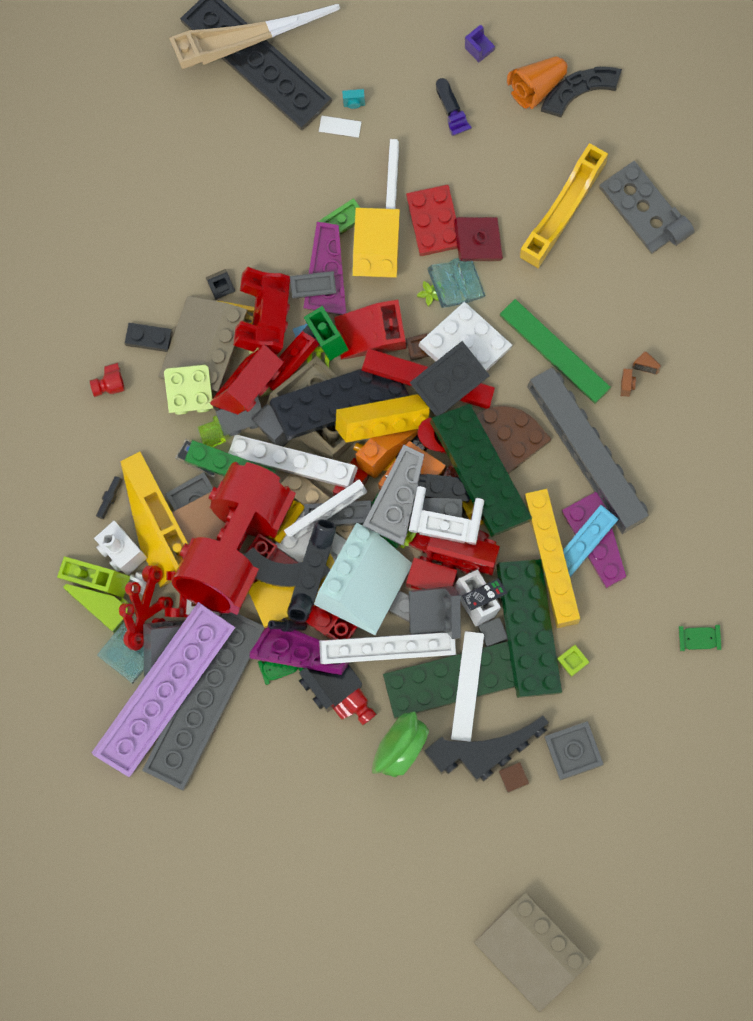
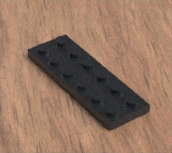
[270,369,409,440]

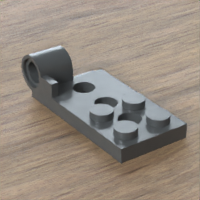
[599,161,695,254]

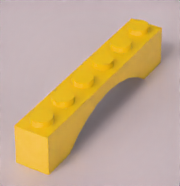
[520,143,608,269]
[524,489,580,628]

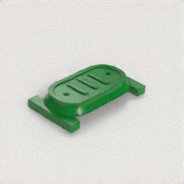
[679,625,722,651]
[258,660,303,685]

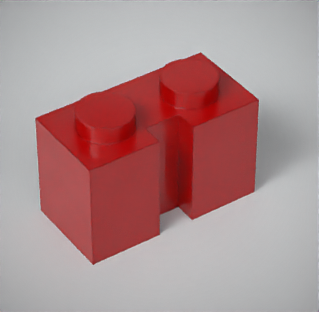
[406,556,457,590]

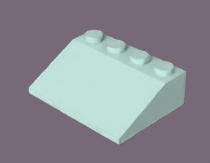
[314,523,412,635]

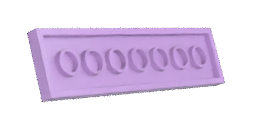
[92,602,235,777]

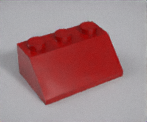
[209,345,284,415]
[427,537,500,576]

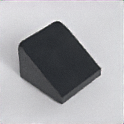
[206,269,235,300]

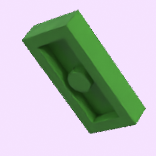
[318,198,360,235]

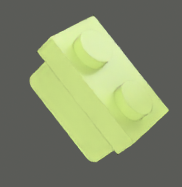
[164,364,214,415]

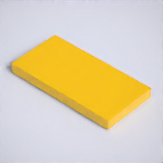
[249,553,334,628]

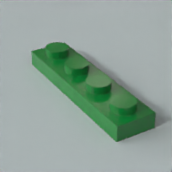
[184,440,276,476]

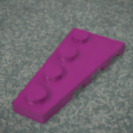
[303,221,346,315]
[561,492,626,589]
[249,627,349,675]

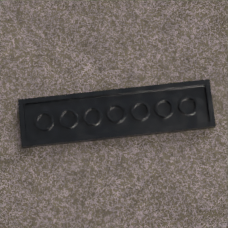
[180,0,332,130]

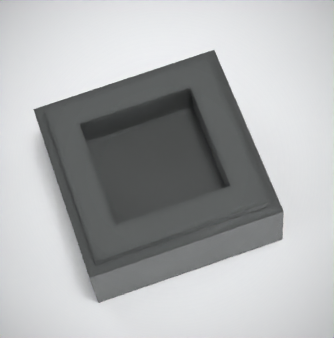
[478,617,508,647]

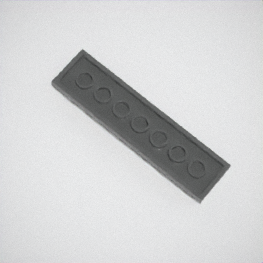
[142,612,265,791]

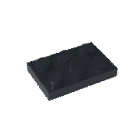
[410,341,490,416]

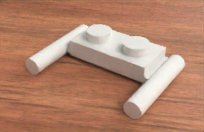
[409,486,484,545]

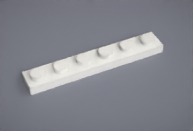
[228,435,358,488]
[319,632,456,664]

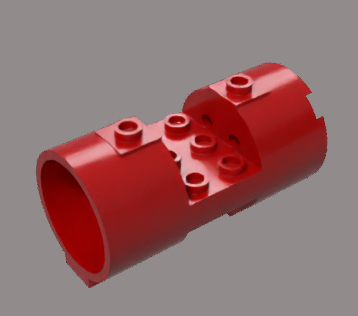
[172,462,296,615]

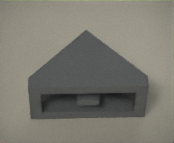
[252,404,290,447]

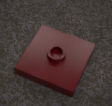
[454,217,503,261]

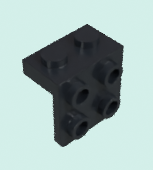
[299,664,362,713]

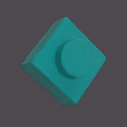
[342,89,365,109]

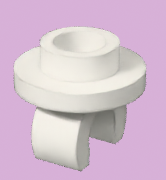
[130,572,146,596]

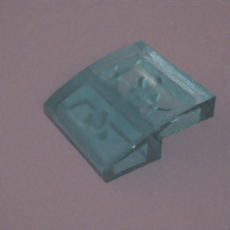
[427,258,486,308]

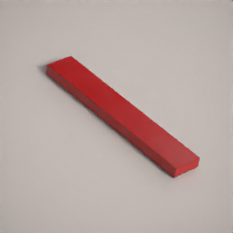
[362,348,495,409]

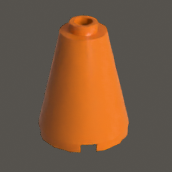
[507,56,567,109]

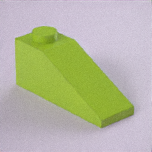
[57,556,130,598]
[63,584,134,635]

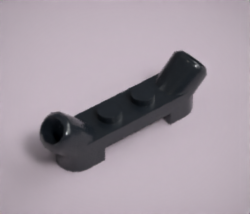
[287,519,337,622]

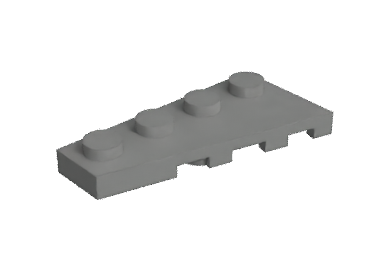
[363,445,424,546]

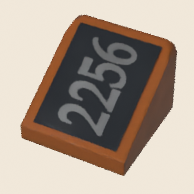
[632,351,661,375]

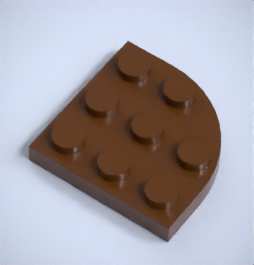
[476,406,551,474]

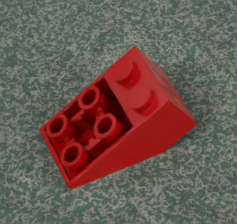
[334,300,406,360]

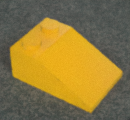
[353,208,400,277]

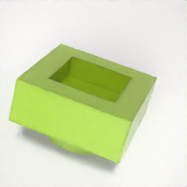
[557,645,589,677]

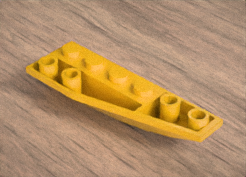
[120,452,189,588]

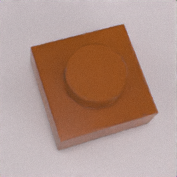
[620,369,636,397]

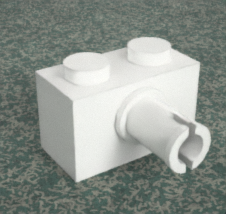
[94,521,147,575]
[454,570,501,626]

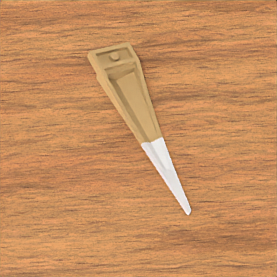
[169,4,340,69]

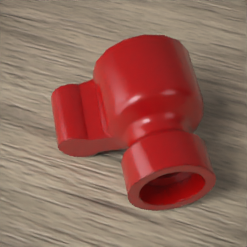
[90,363,125,397]
[333,688,377,726]

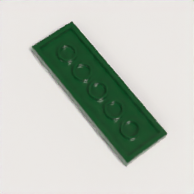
[430,404,532,537]
[496,559,562,698]
[383,642,515,719]

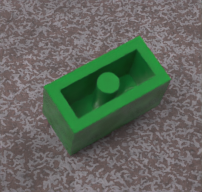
[304,306,349,361]

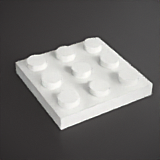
[419,302,512,371]

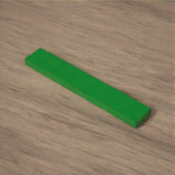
[500,299,611,404]

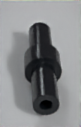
[96,476,123,520]
[268,618,307,632]

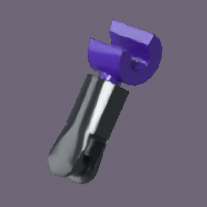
[436,78,472,136]

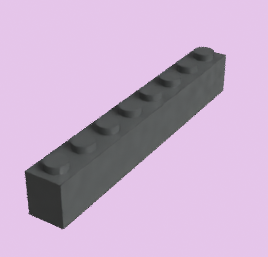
[527,367,649,534]

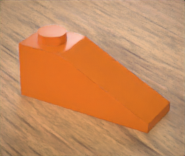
[356,429,418,479]

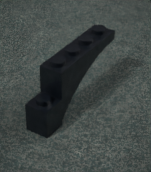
[424,716,549,782]

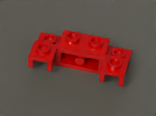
[233,267,290,355]

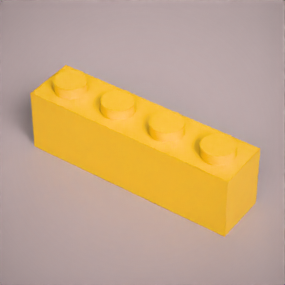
[335,394,429,443]

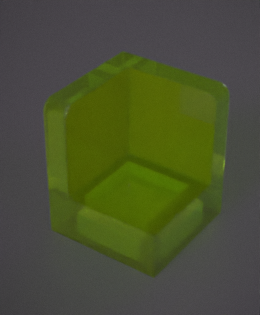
[198,415,226,447]

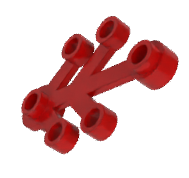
[119,565,173,651]

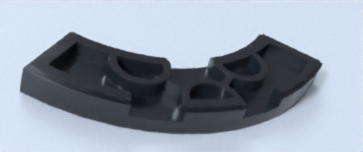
[541,67,622,117]
[244,548,330,588]

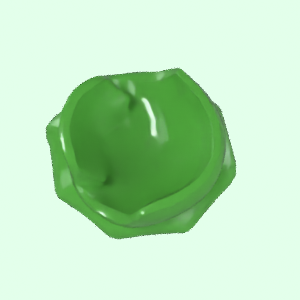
[372,712,429,777]

